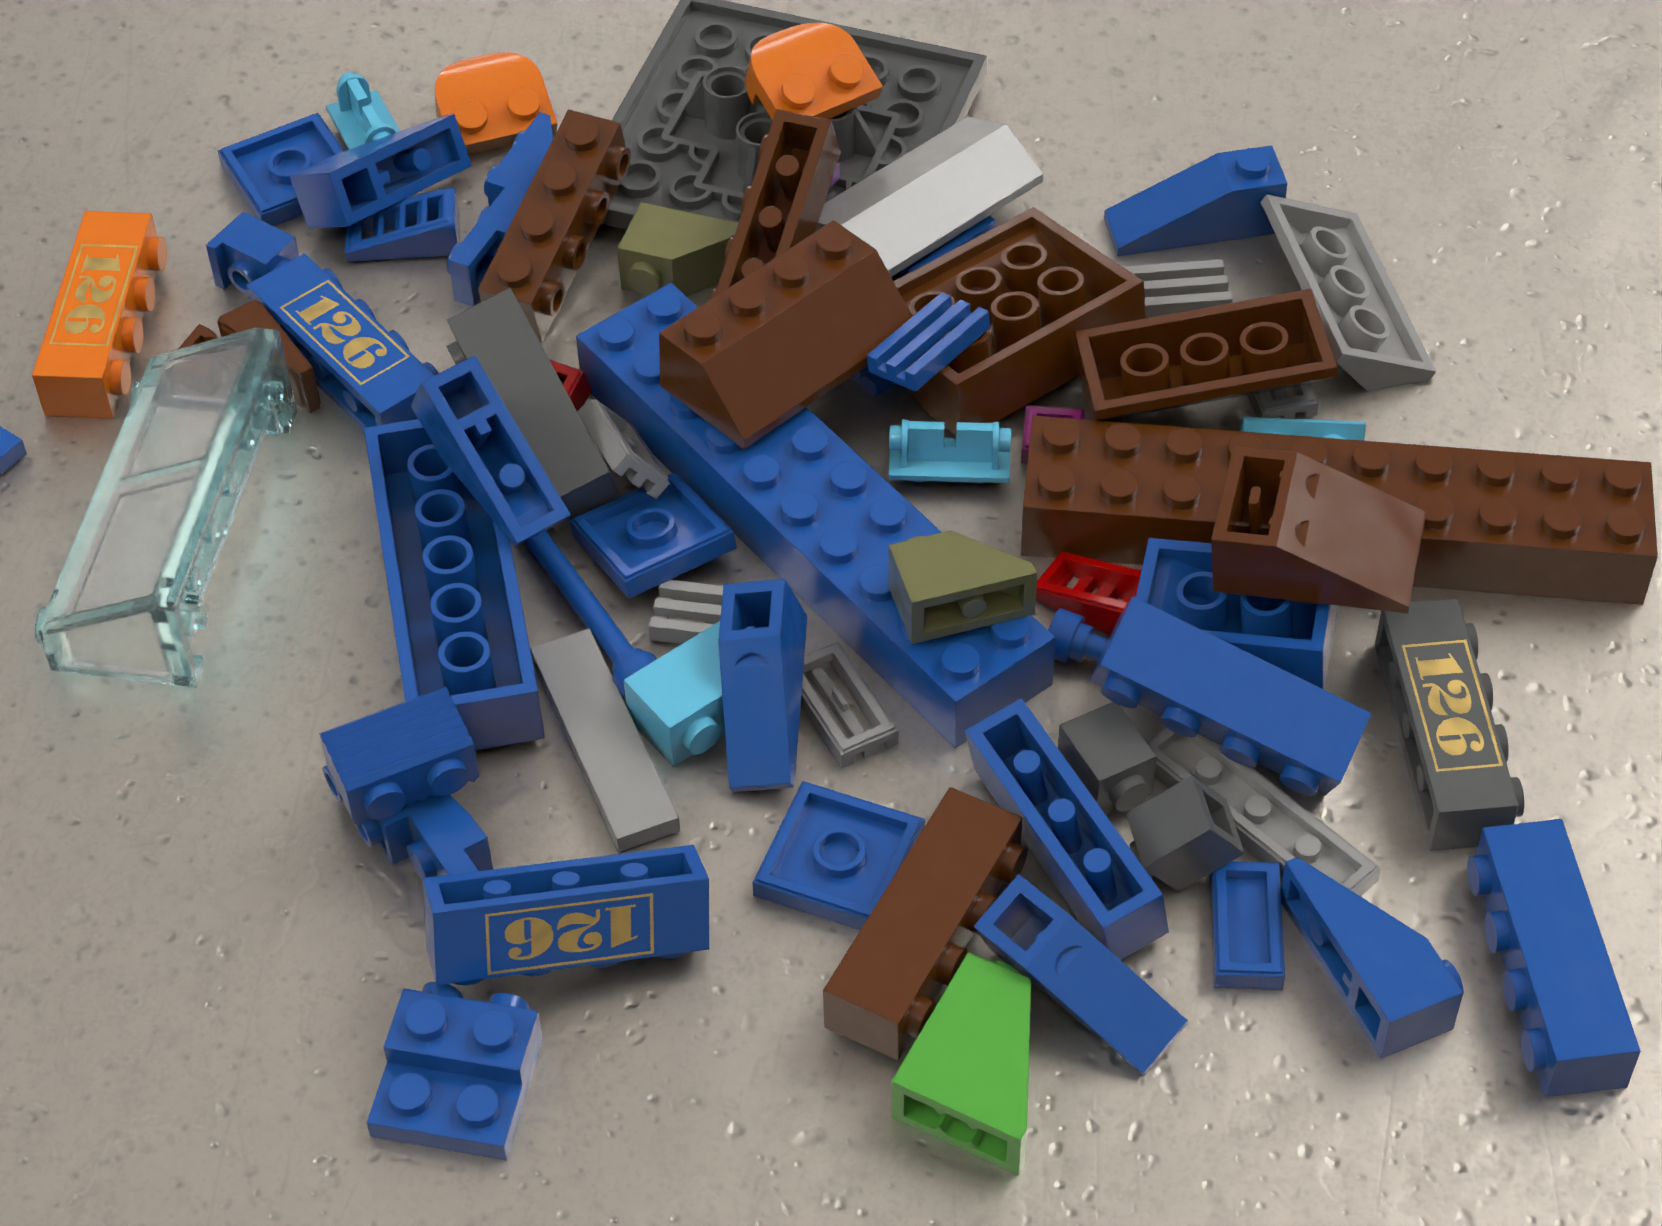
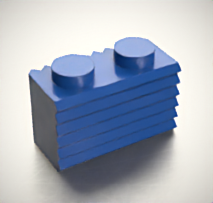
[319,687,480,825]

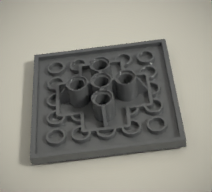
[602,0,987,278]

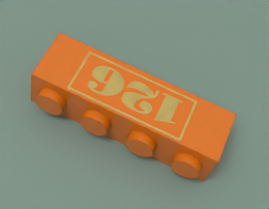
[32,211,167,419]

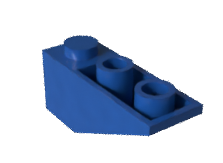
[718,579,807,792]
[974,874,1189,1076]

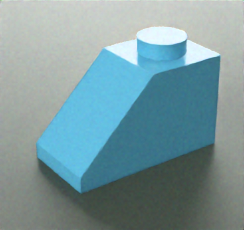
[623,621,725,767]

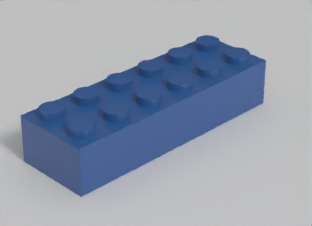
[364,419,545,750]

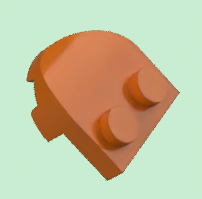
[745,23,883,121]
[435,52,558,155]

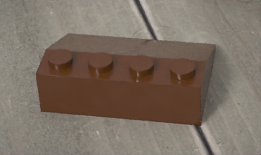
[894,207,1146,435]

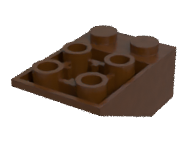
[1211,446,1426,613]

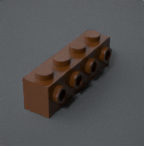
[478,109,631,343]
[709,109,841,300]
[823,787,1028,1061]

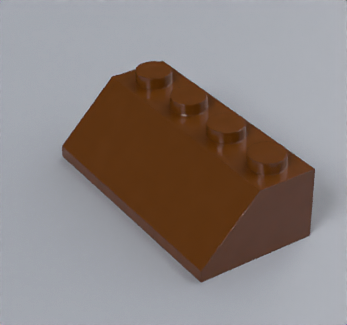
[659,220,913,449]
[1075,289,1338,421]

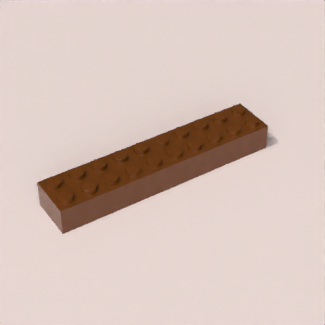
[1021,416,1658,605]

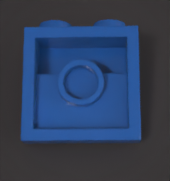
[367,982,543,1161]

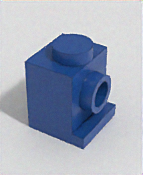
[206,212,299,295]

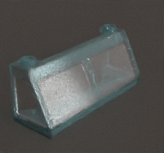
[35,327,297,688]

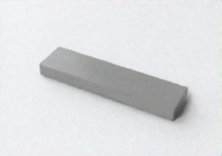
[530,628,680,852]
[1147,727,1381,896]

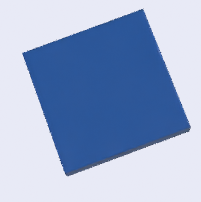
[217,113,345,226]
[569,472,737,599]
[752,781,925,930]

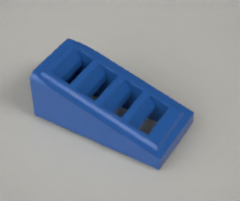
[345,188,460,262]

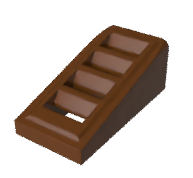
[217,299,321,413]

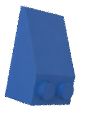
[1136,538,1338,690]

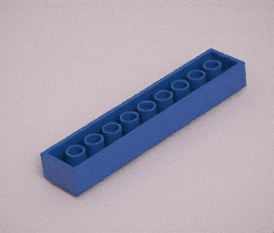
[576,283,1056,749]

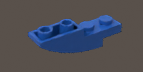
[447,112,553,307]
[322,765,493,880]

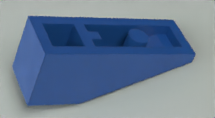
[289,114,472,228]
[1104,145,1288,257]
[411,355,571,547]
[1281,857,1464,1059]

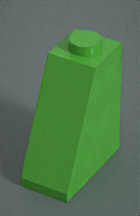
[891,952,1031,1176]

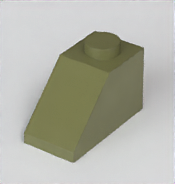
[617,202,738,296]
[888,530,1037,644]

